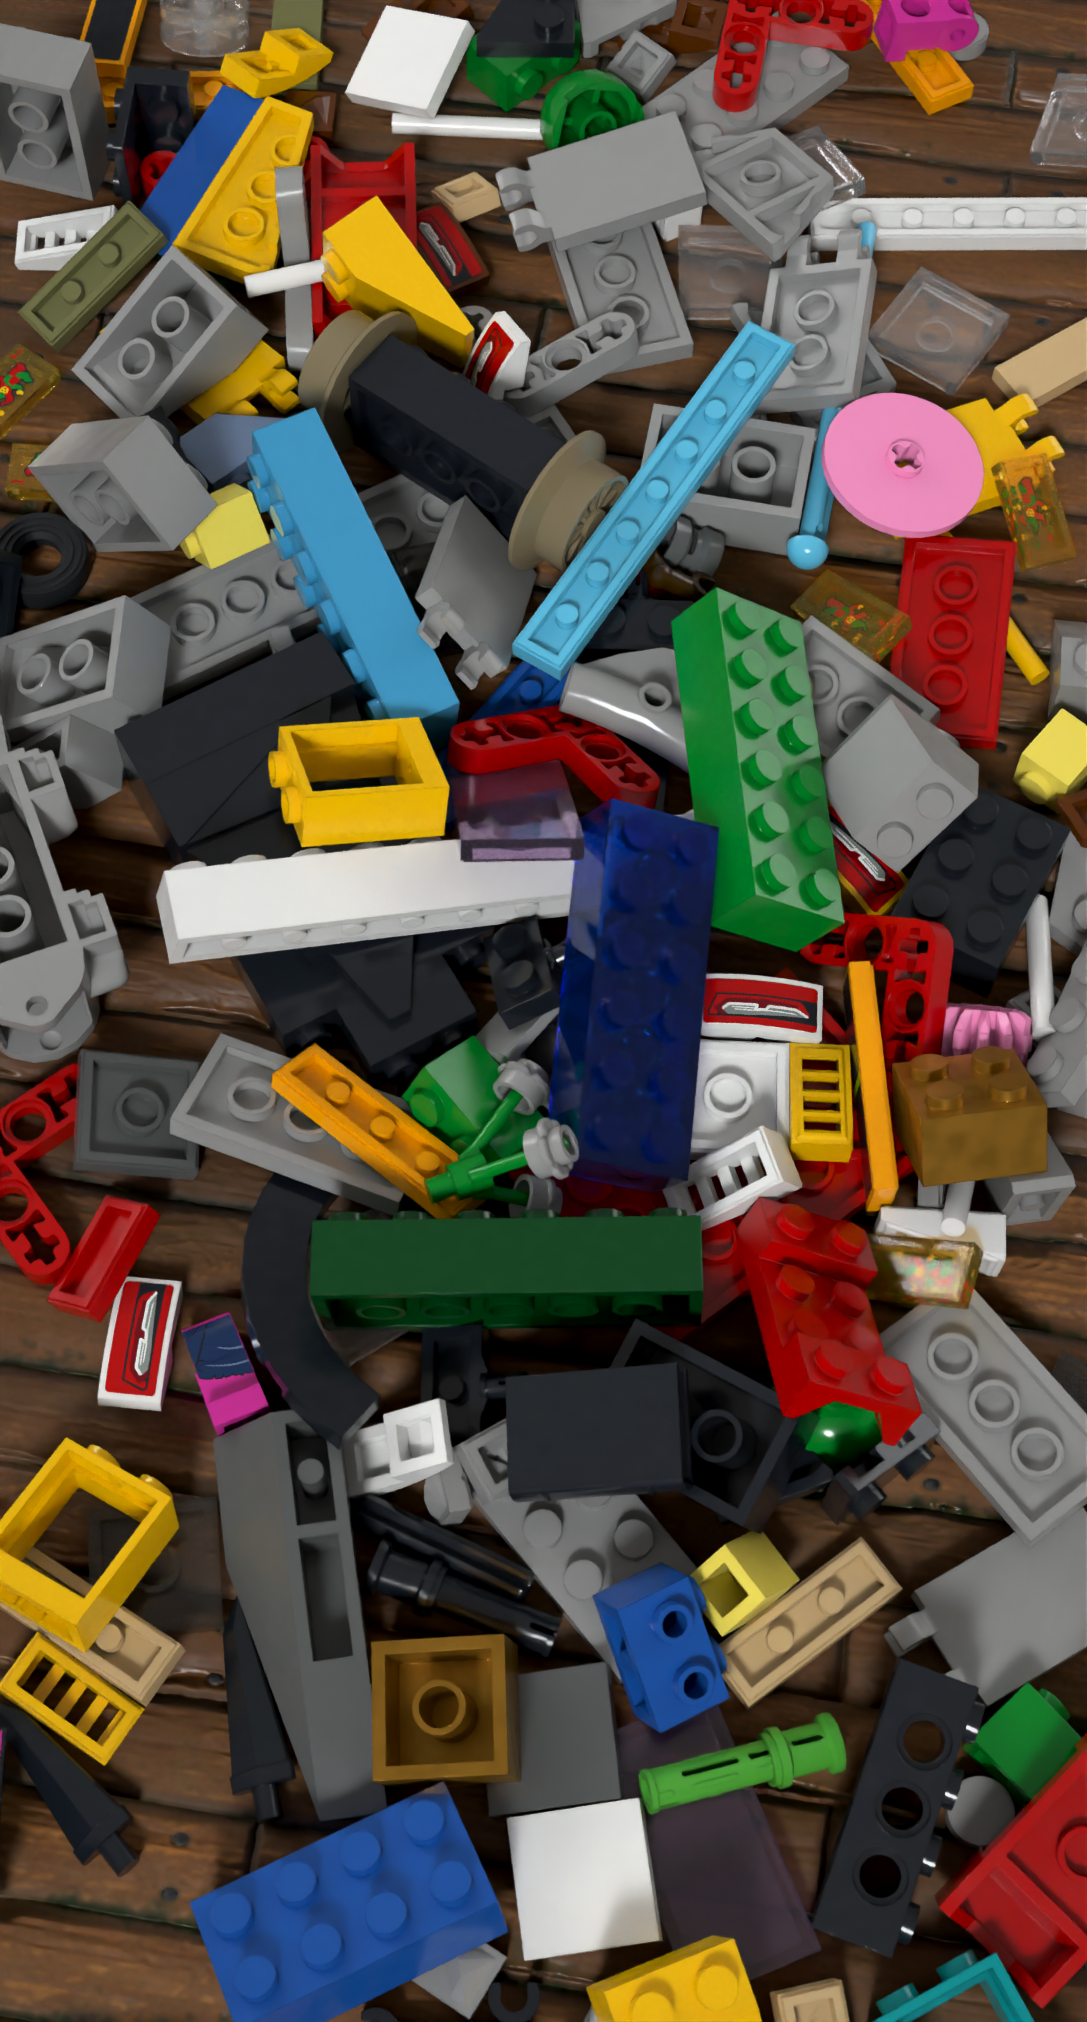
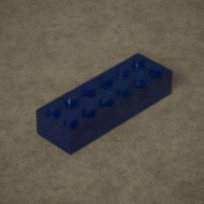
[548,798,719,1193]

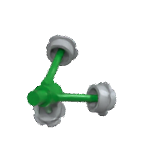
[424,1059,579,1218]

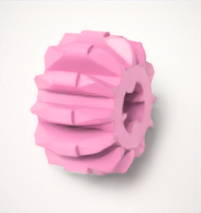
[941,1003,1033,1067]

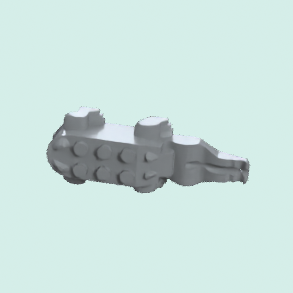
[0,713,130,1063]

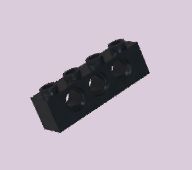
[810,1657,985,1958]

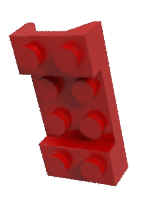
[310,143,417,341]
[735,1196,922,1446]
[934,1733,1087,2009]

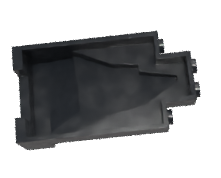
[114,631,494,1089]

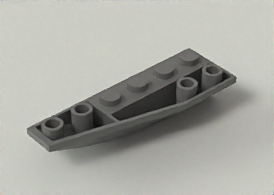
[213,1409,387,1824]

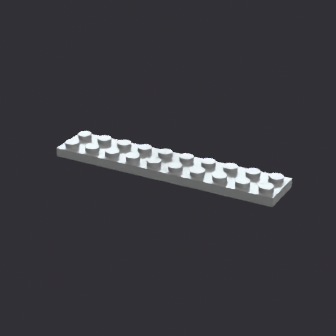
[130,404,576,702]

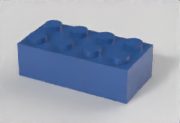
[189,1781,509,2022]

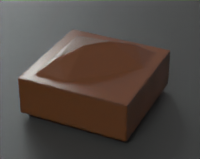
[285,90,337,144]

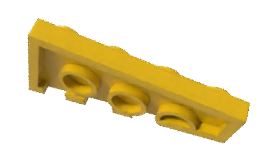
[173,96,314,285]

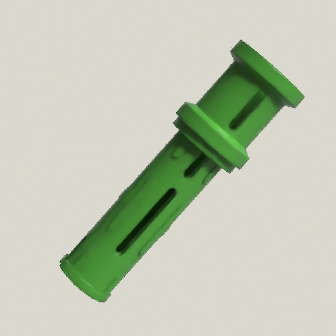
[638,1712,847,1814]

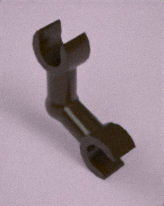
[642,548,716,604]

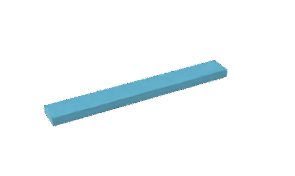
[512,321,796,681]

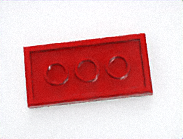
[890,535,1017,750]

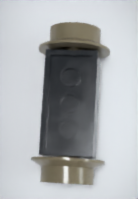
[298,310,629,572]

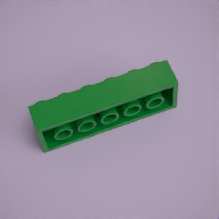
[671,587,845,952]

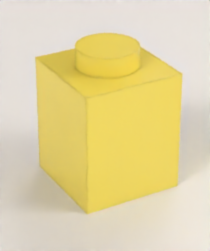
[180,483,271,570]
[1012,708,1087,814]
[690,1531,800,1637]

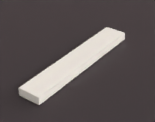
[808,197,1087,251]

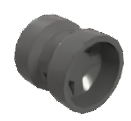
[657,516,725,577]

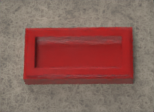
[46,1195,161,1323]

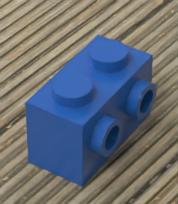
[592,1562,730,1733]

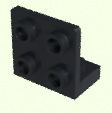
[106,66,198,209]

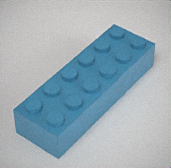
[246,407,460,751]

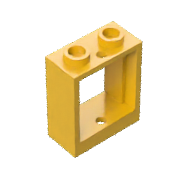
[268,717,450,847]
[0,1437,180,1653]

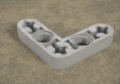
[275,166,315,373]
[460,305,639,417]

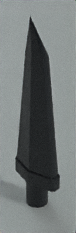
[223,1596,297,1824]
[0,1702,140,1877]

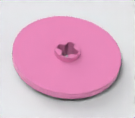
[821,393,984,538]

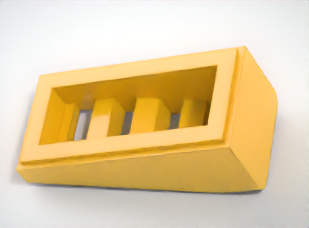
[789,1042,853,1162]
[0,1631,145,1766]

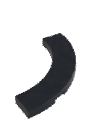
[240,1172,381,1450]

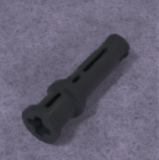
[362,1538,563,1658]

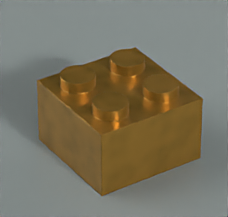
[892,1046,1047,1187]
[371,1634,521,1789]

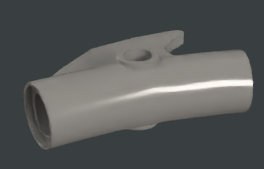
[558,647,689,774]

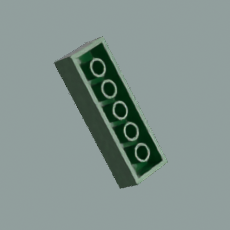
[309,1207,703,1331]

